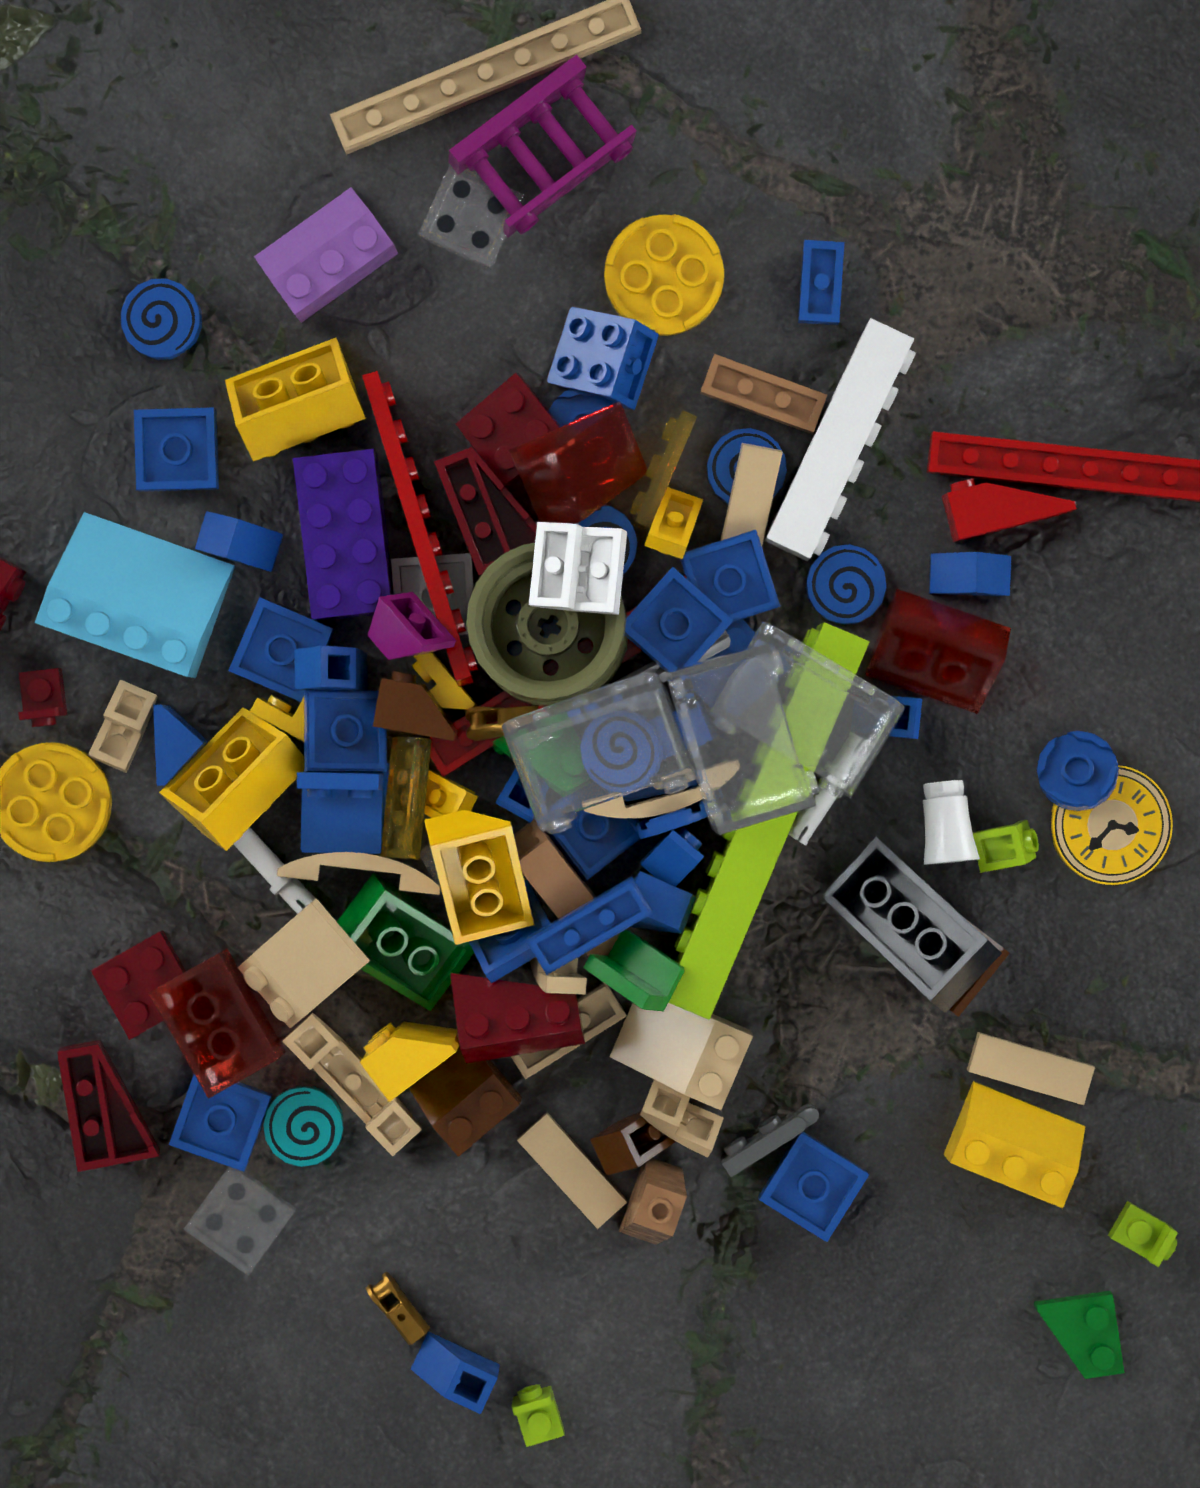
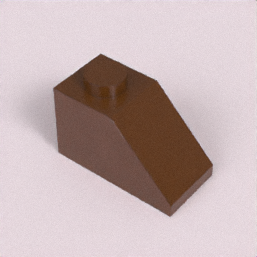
[373,671,458,741]
[590,1110,676,1175]

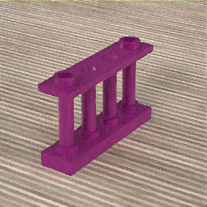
[448,54,637,238]

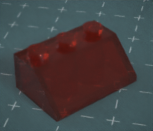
[865,589,1011,714]
[148,949,286,1099]

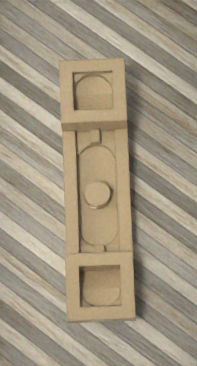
[582,758,742,819]
[277,852,440,895]
[283,1013,422,1156]

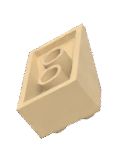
[238,898,370,1028]
[610,1003,753,1110]

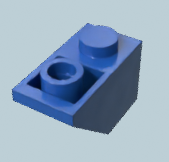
[295,646,368,691]
[640,827,704,887]
[411,1331,500,1414]

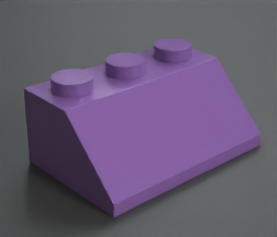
[254,187,398,323]

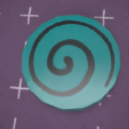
[263,1086,344,1167]

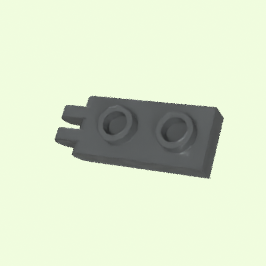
[720,1104,819,1177]

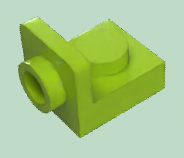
[973,820,1039,873]
[1108,1201,1178,1267]
[511,1384,565,1447]

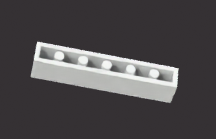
[764,318,916,561]

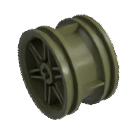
[466,543,628,708]

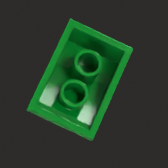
[337,872,474,1011]

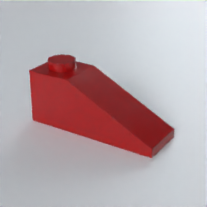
[941,479,1077,543]

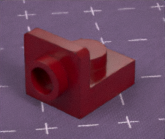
[18,668,68,727]

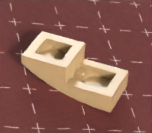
[88,680,158,773]
[530,957,587,994]
[640,1080,724,1157]

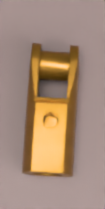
[465,705,540,741]
[366,1272,430,1345]

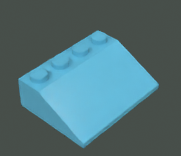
[35,512,235,678]

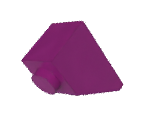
[368,592,456,660]

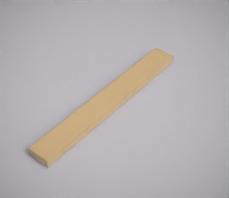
[330,0,641,155]

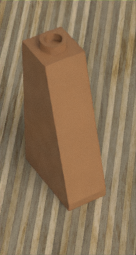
[514,818,620,957]
[619,1158,687,1245]

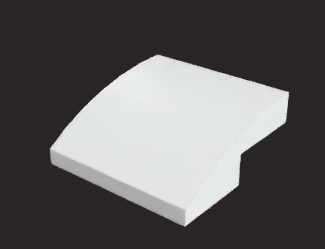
[529,522,627,615]

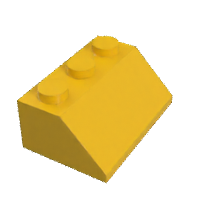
[225,338,366,462]
[159,707,304,851]
[424,810,534,945]
[360,1022,459,1102]
[944,1081,1085,1208]

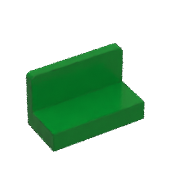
[583,930,685,1012]

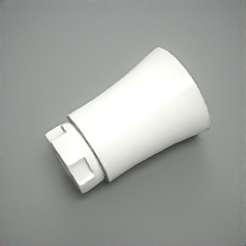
[923,780,980,865]

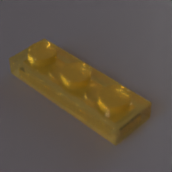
[629,410,697,530]
[381,737,432,860]

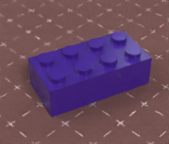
[293,449,394,621]

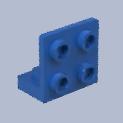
[547,307,659,410]
[297,772,384,854]

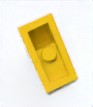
[644,486,703,559]
[412,652,477,710]
[249,695,304,742]
[404,766,478,818]

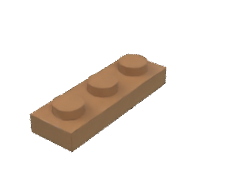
[700,354,827,435]

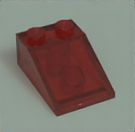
[509,401,648,524]

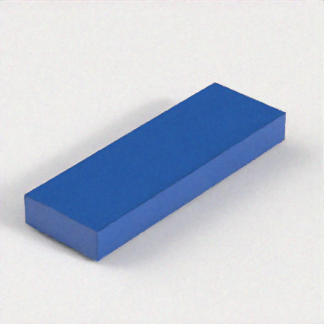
[526,876,653,975]

